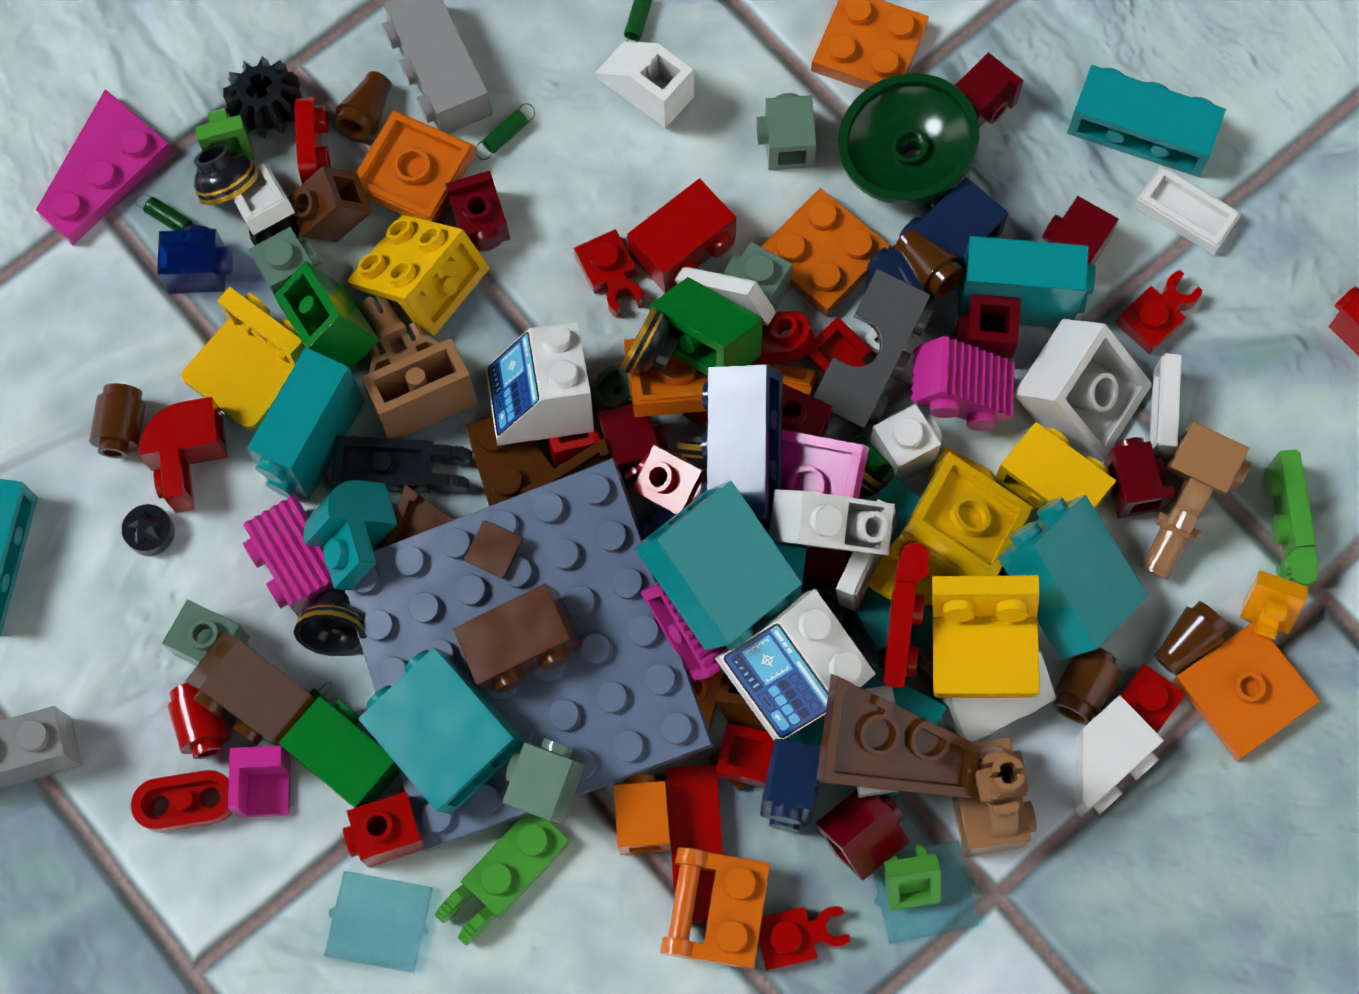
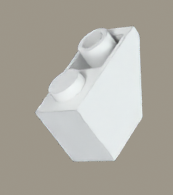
[595,41,695,129]
[769,490,895,555]
[1074,695,1164,817]

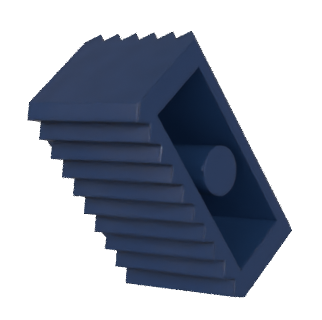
[760,739,821,833]

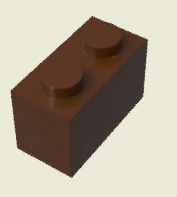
[453,583,582,693]
[186,632,315,746]

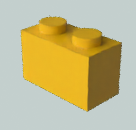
[995,422,1116,512]

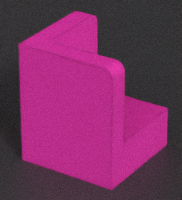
[228,746,291,818]

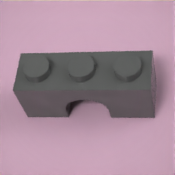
[813,269,933,429]

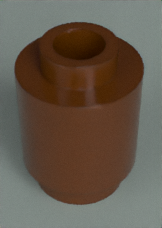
[89,383,146,459]
[1053,647,1121,725]

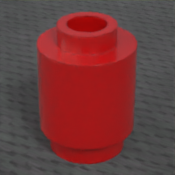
[167,683,230,759]

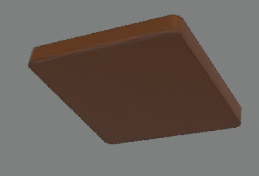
[464,520,523,579]

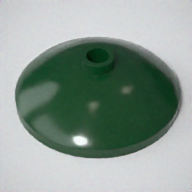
[838,73,980,204]

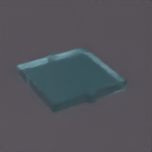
[873,840,979,944]
[324,871,433,974]

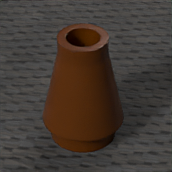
[335,71,392,141]
[895,228,965,298]
[1153,601,1229,676]

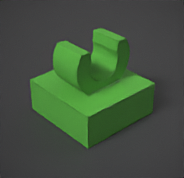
[195,108,255,160]
[884,845,941,911]

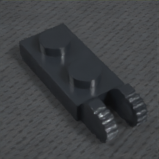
[331,435,473,494]

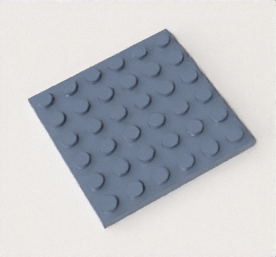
[344,459,714,851]

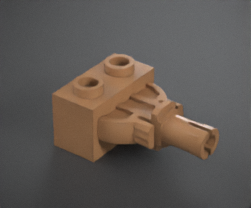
[361,296,478,439]
[1141,421,1252,580]
[952,737,1037,857]

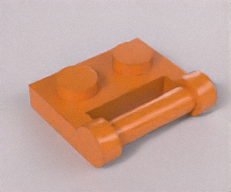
[660,847,770,970]

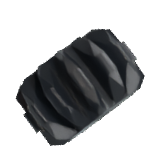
[223,56,303,139]

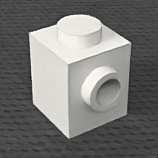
[870,404,942,481]

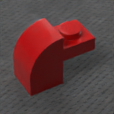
[139,397,228,513]

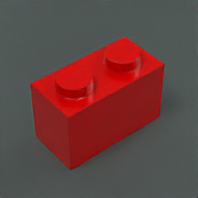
[627,178,737,293]

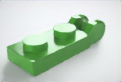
[1264,449,1319,587]
[434,814,570,946]

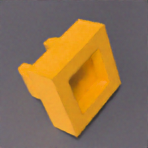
[1240,570,1308,640]

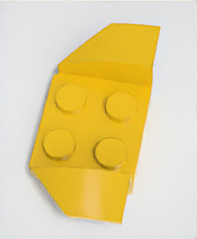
[866,446,1033,607]

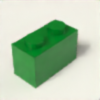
[274,261,379,370]
[649,277,763,376]
[279,696,400,808]

